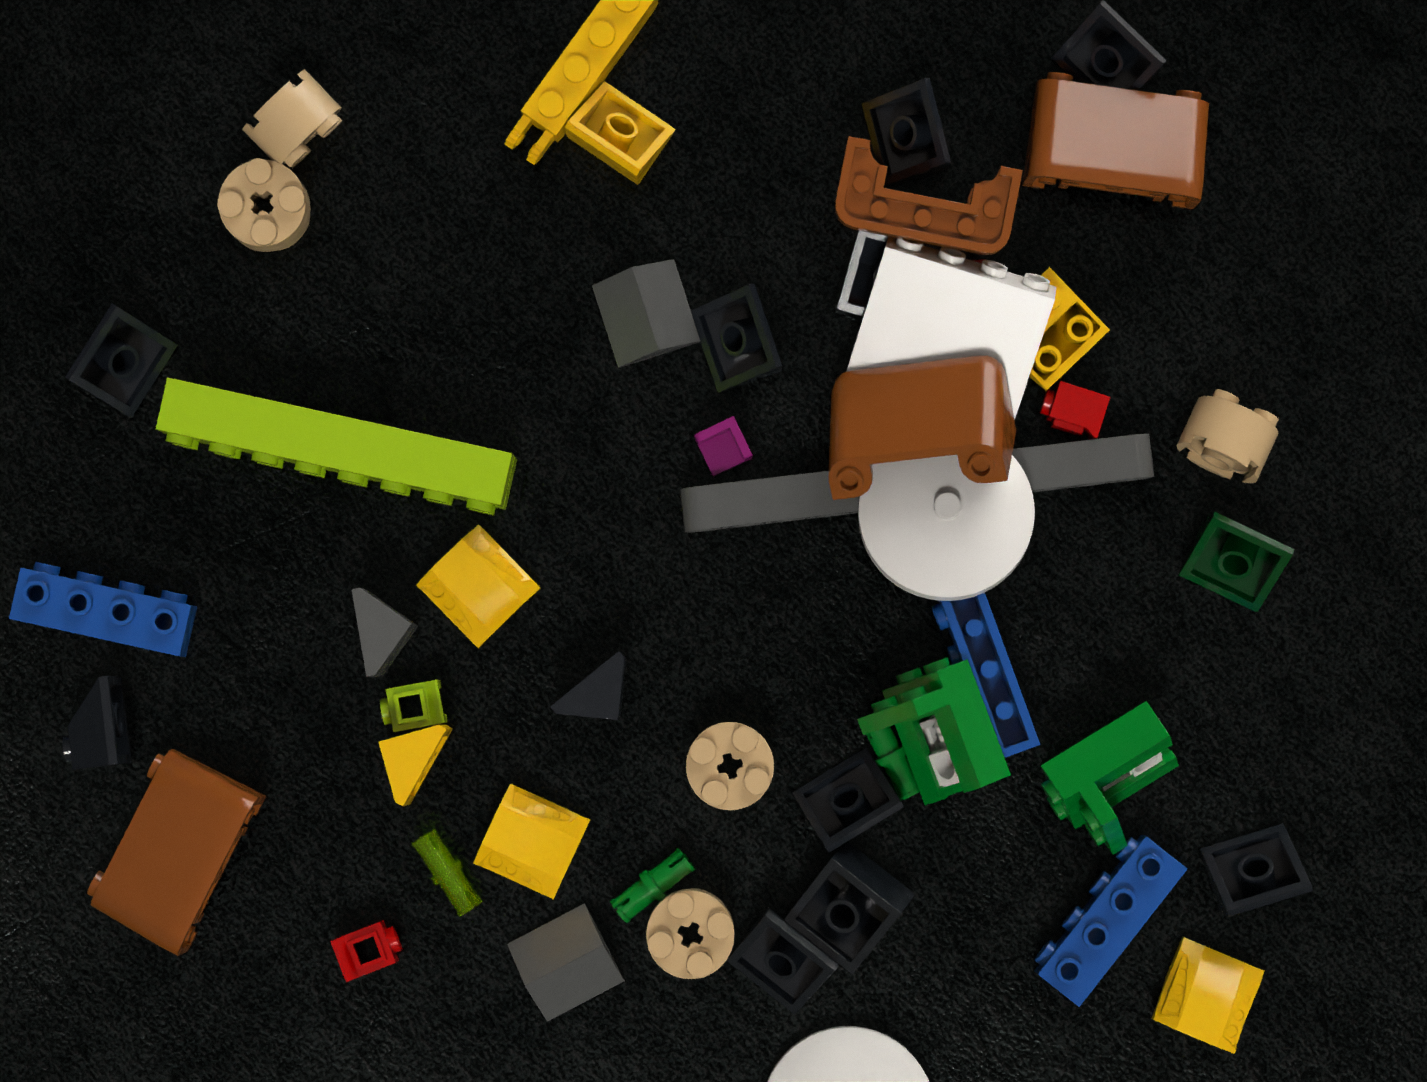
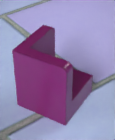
[694,416,753,477]

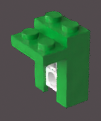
[857,657,1011,805]
[1041,701,1179,855]

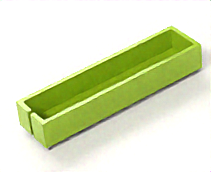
[156,377,517,515]

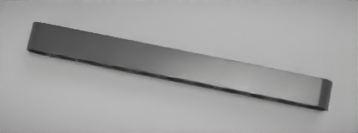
[680,434,1155,533]

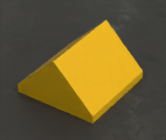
[565,81,676,185]
[379,724,453,806]

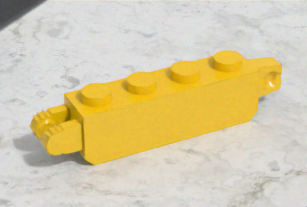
[504,0,658,165]

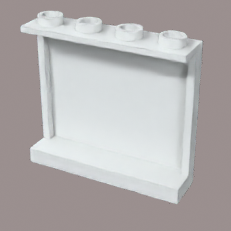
[846,236,1056,420]

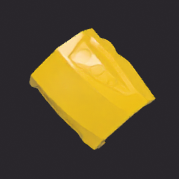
[416,525,541,648]
[473,784,590,899]
[1151,936,1264,1054]

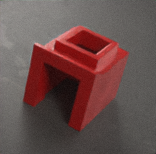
[1040,381,1110,440]
[330,920,402,982]

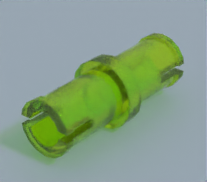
[412,828,482,917]

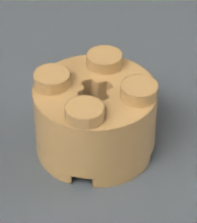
[242,69,342,168]
[217,158,310,252]
[1177,389,1279,483]
[686,722,774,810]
[646,888,734,979]

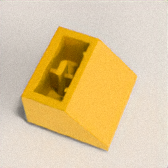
[1029,267,1110,391]

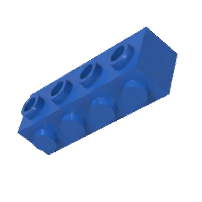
[9,562,197,657]
[931,593,1040,757]
[1034,835,1187,1007]

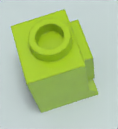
[380,680,448,732]

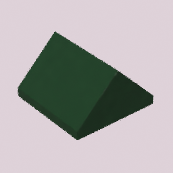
[1179,512,1295,612]

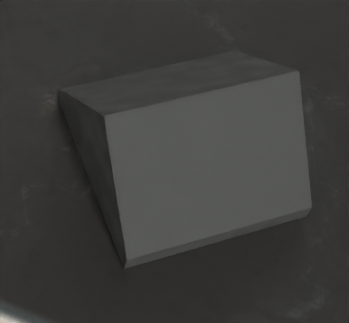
[592,259,700,368]
[352,588,418,677]
[507,903,625,1021]

